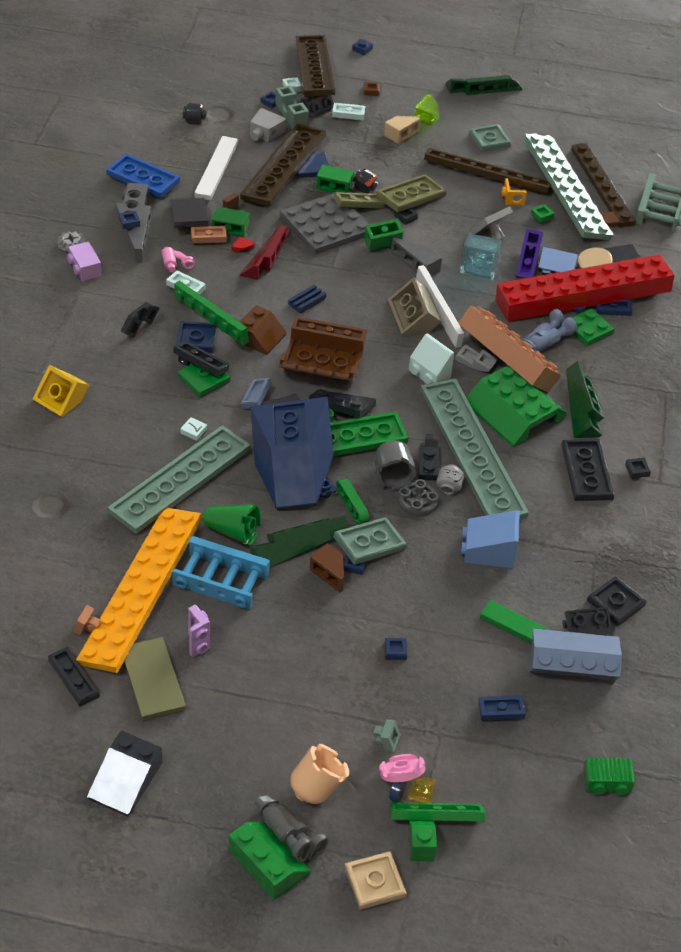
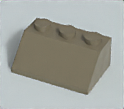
[388,277,442,336]

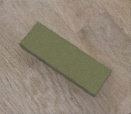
[333,192,385,208]

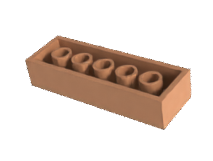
[458,305,562,393]

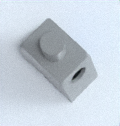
[250,108,287,142]

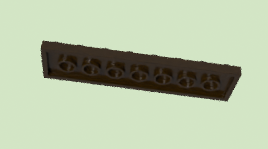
[296,35,335,98]
[240,124,326,207]

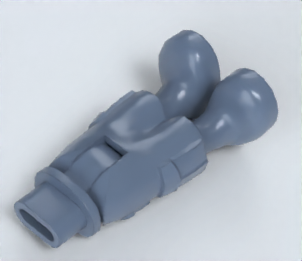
[522,309,577,352]

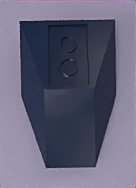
[250,397,333,510]

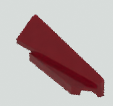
[239,225,291,280]

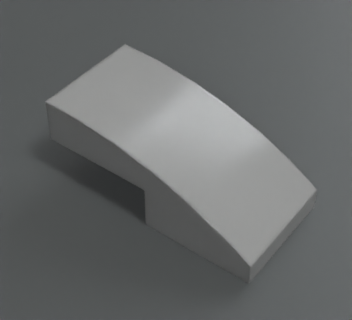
[455,344,498,372]

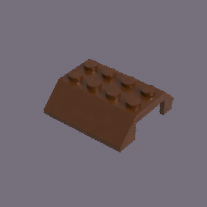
[279,316,367,382]

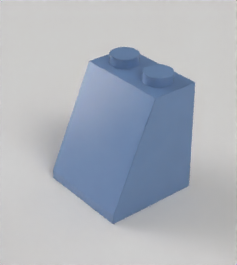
[461,510,520,568]

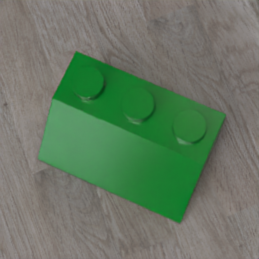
[228,821,311,900]

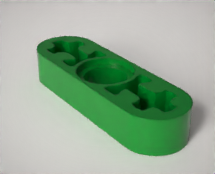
[336,478,370,525]

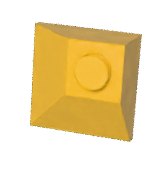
[33,365,90,417]

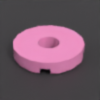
[379,754,426,782]

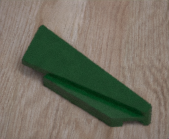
[445,75,522,95]
[249,515,348,567]

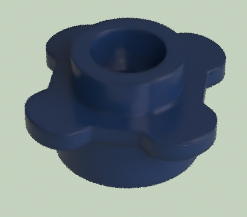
[320,478,337,498]

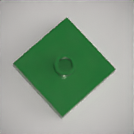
[177,364,230,397]

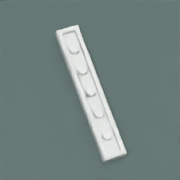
[195,136,238,200]
[416,265,464,348]

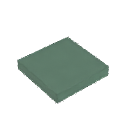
[469,124,511,152]

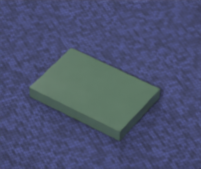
[333,517,407,565]

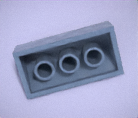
[530,629,622,680]

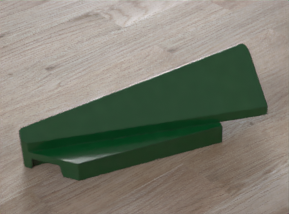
[566,361,604,438]

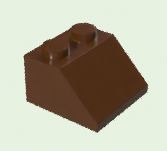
[236,305,286,355]

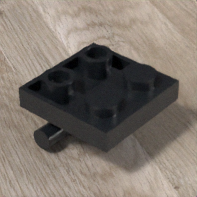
[562,607,613,636]

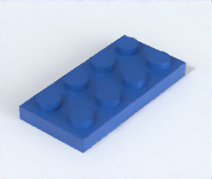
[106,153,180,198]

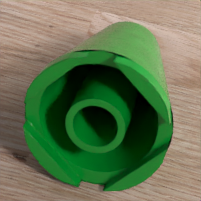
[202,504,262,545]

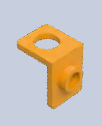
[501,179,526,205]

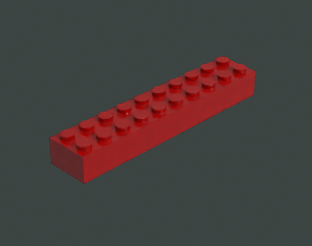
[496,254,675,322]

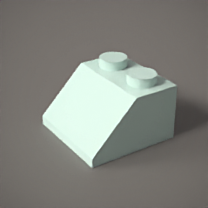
[409,333,454,384]

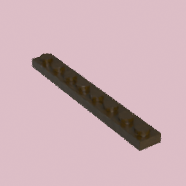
[571,143,636,228]
[424,148,551,194]

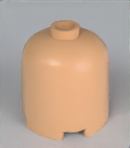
[290,744,349,804]

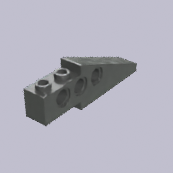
[116,183,151,263]

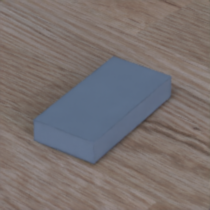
[240,378,272,409]

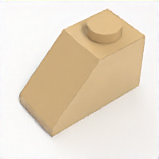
[384,116,421,144]

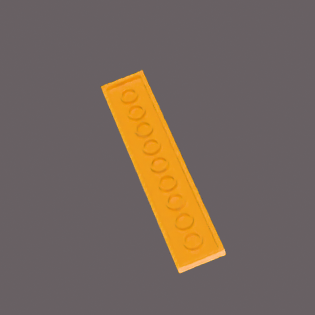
[76,508,202,673]

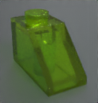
[414,92,440,127]

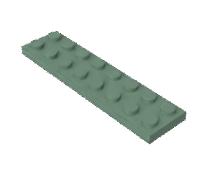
[108,425,250,534]

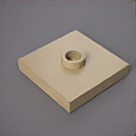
[344,852,406,910]

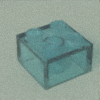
[460,233,502,280]

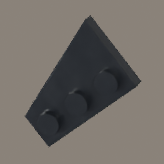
[309,389,376,418]

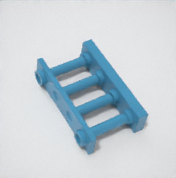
[172,536,270,610]

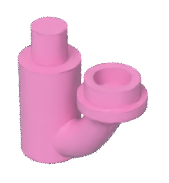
[161,247,195,272]

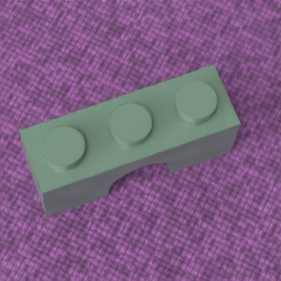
[275,85,309,129]

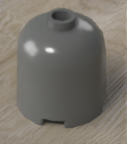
[375,440,416,491]

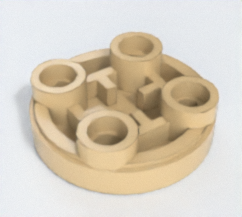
[578,248,612,269]

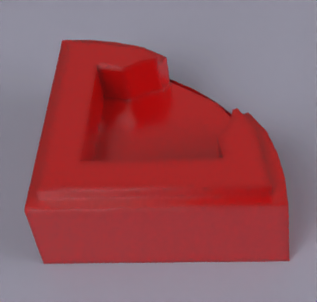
[231,237,255,252]

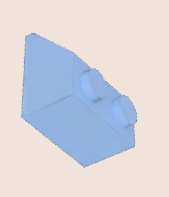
[538,247,578,274]

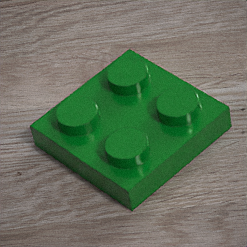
[571,308,615,346]

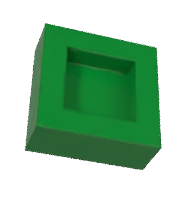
[530,204,555,223]

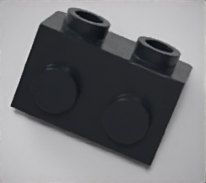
[297,96,334,118]

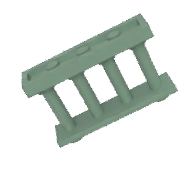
[635,173,681,233]

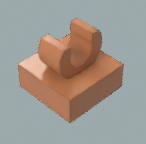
[73,605,100,635]

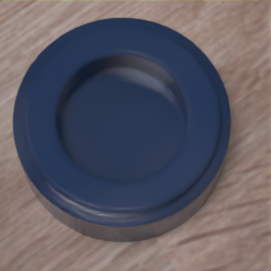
[389,781,406,803]

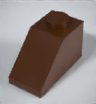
[310,543,344,593]

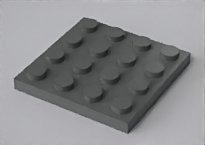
[280,193,369,254]

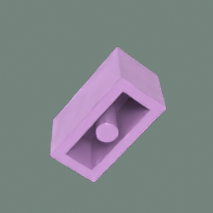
[67,242,102,281]

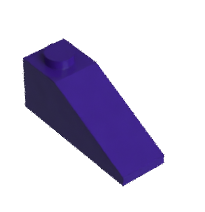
[515,229,543,278]

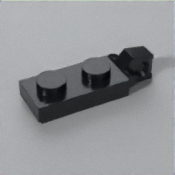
[419,434,439,480]

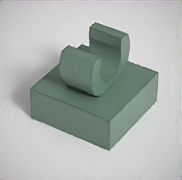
[373,720,401,752]

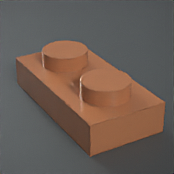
[191,226,227,244]

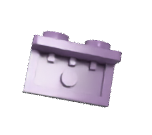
[188,604,210,657]

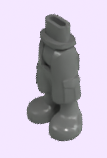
[255,795,329,863]

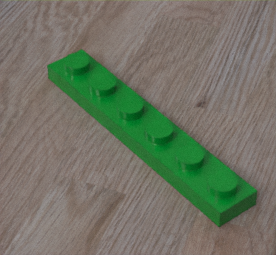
[174,280,249,345]

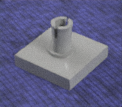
[469,206,513,242]

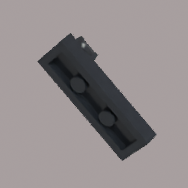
[173,341,230,377]

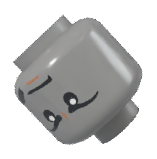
[436,464,464,495]

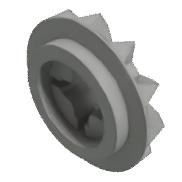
[57,231,85,252]

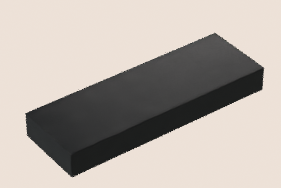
[48,647,100,706]

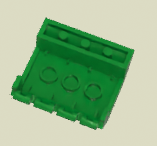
[466,365,567,447]

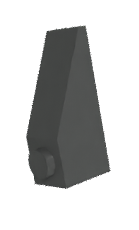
[391,237,442,276]

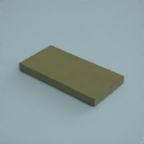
[376,174,447,213]
[124,637,186,721]

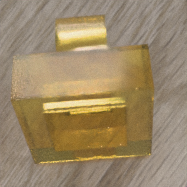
[408,776,436,803]

